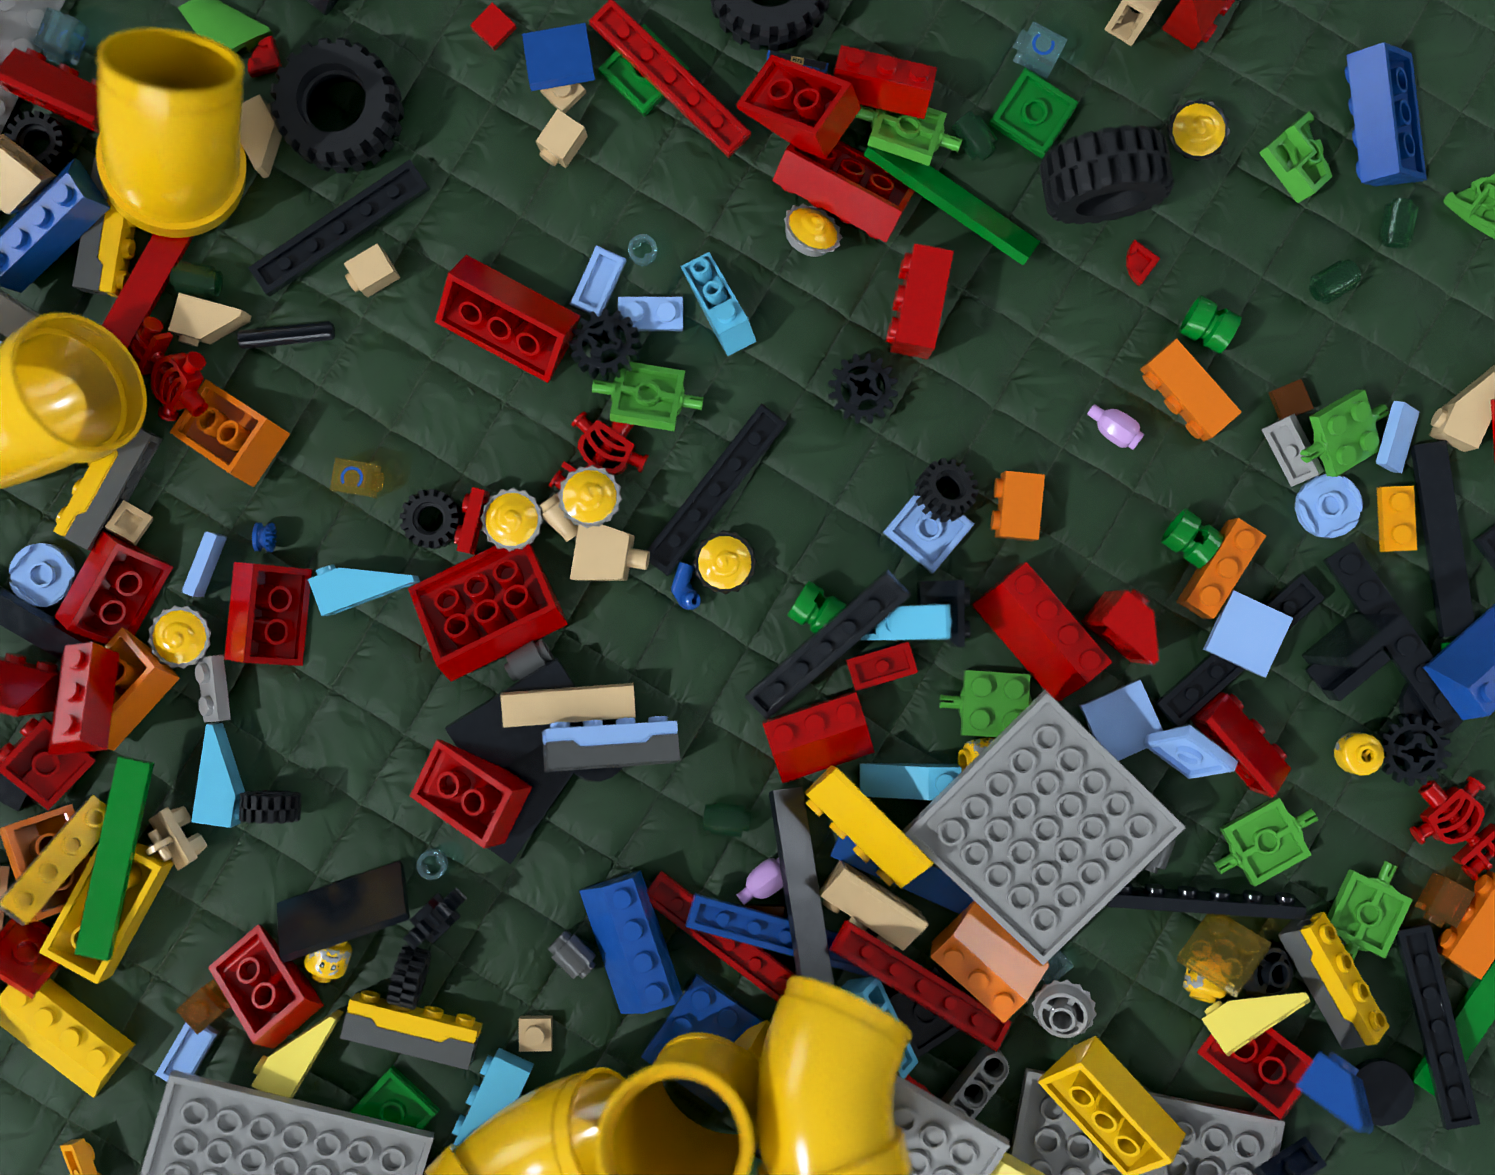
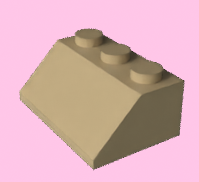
[819,860,928,951]

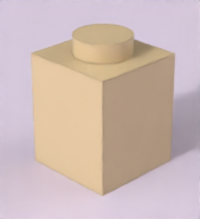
[536,109,588,168]
[344,243,401,297]

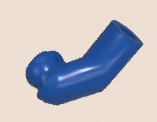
[671,562,701,610]

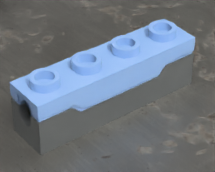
[542,716,680,772]

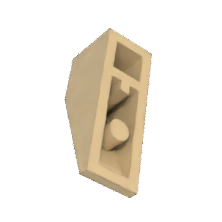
[1429,365,1495,452]

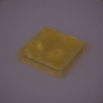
[1177,914,1271,998]

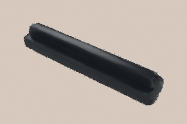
[237,321,335,349]

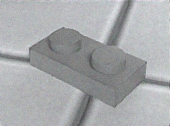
[1262,414,1324,487]
[195,655,231,723]

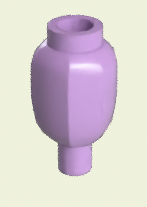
[1087,404,1145,450]
[736,857,783,905]

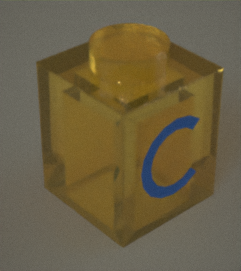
[330,458,384,499]

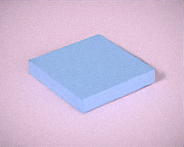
[883,495,974,574]
[1203,590,1293,678]
[1079,679,1163,761]
[1143,725,1238,779]

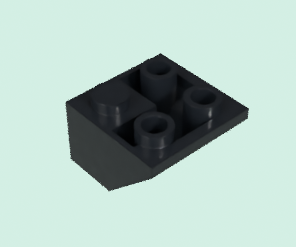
[917,580,971,647]

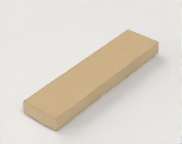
[501,683,636,728]

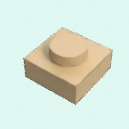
[540,83,586,113]
[105,500,153,546]
[519,1015,553,1052]

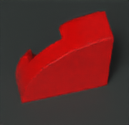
[247,35,282,78]
[1126,239,1161,286]

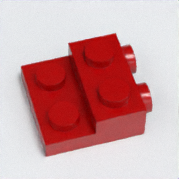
[0,715,96,810]

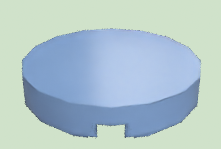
[1295,474,1363,538]
[9,543,77,607]

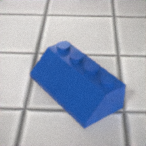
[1345,42,1427,187]
[0,158,110,293]
[1423,604,1495,720]
[579,870,683,1014]
[1296,1052,1374,1134]

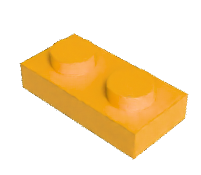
[1377,486,1417,552]
[60,1138,101,1175]

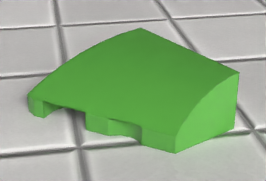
[178,0,273,53]
[1259,111,1332,204]
[1443,173,1495,239]

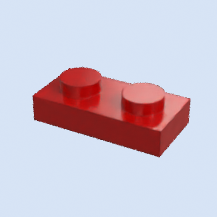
[454,487,490,555]
[846,641,918,691]

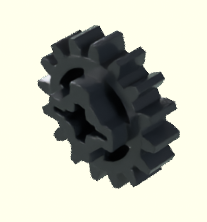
[569,309,642,381]
[827,353,898,425]
[1378,714,1452,786]
[403,887,467,949]

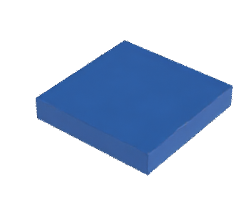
[522,23,595,91]

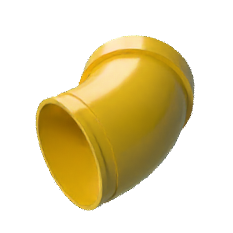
[96,28,246,238]
[0,312,147,489]
[756,976,913,1175]
[595,1032,760,1175]
[425,1067,627,1175]

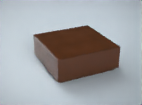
[1268,379,1314,420]

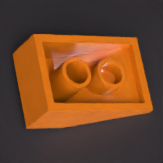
[169,379,290,488]

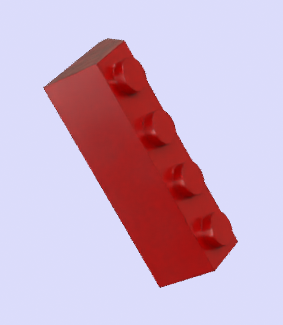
[772,140,915,243]
[435,254,581,383]
[972,562,1112,702]

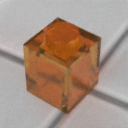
[1415,872,1476,928]
[176,979,231,1035]

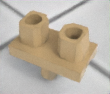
[145,806,207,870]

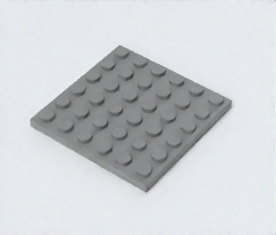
[903,690,1186,965]

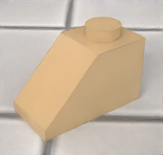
[240,94,282,178]
[168,293,252,347]

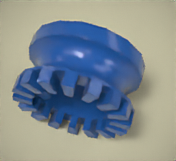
[252,522,277,552]

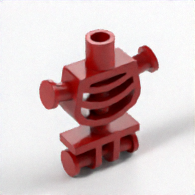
[130,317,209,421]
[549,411,649,489]
[1410,776,1495,881]

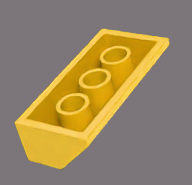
[804,765,933,888]
[39,843,174,984]
[0,978,136,1098]
[1037,1036,1186,1175]

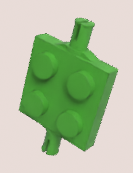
[856,105,962,166]
[592,362,704,431]
[1300,390,1389,477]
[939,670,1033,738]
[1214,796,1318,887]
[1327,861,1413,961]

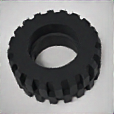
[711,0,830,51]
[270,37,404,173]
[1039,125,1174,224]

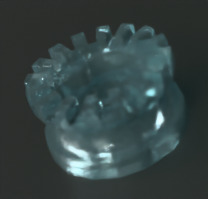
[628,234,657,266]
[416,849,449,880]

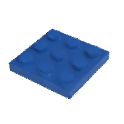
[641,974,765,1113]

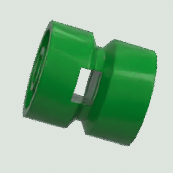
[1179,295,1242,354]
[1160,508,1224,569]
[786,581,847,633]

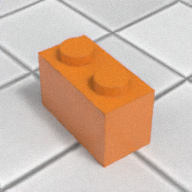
[990,471,1045,541]

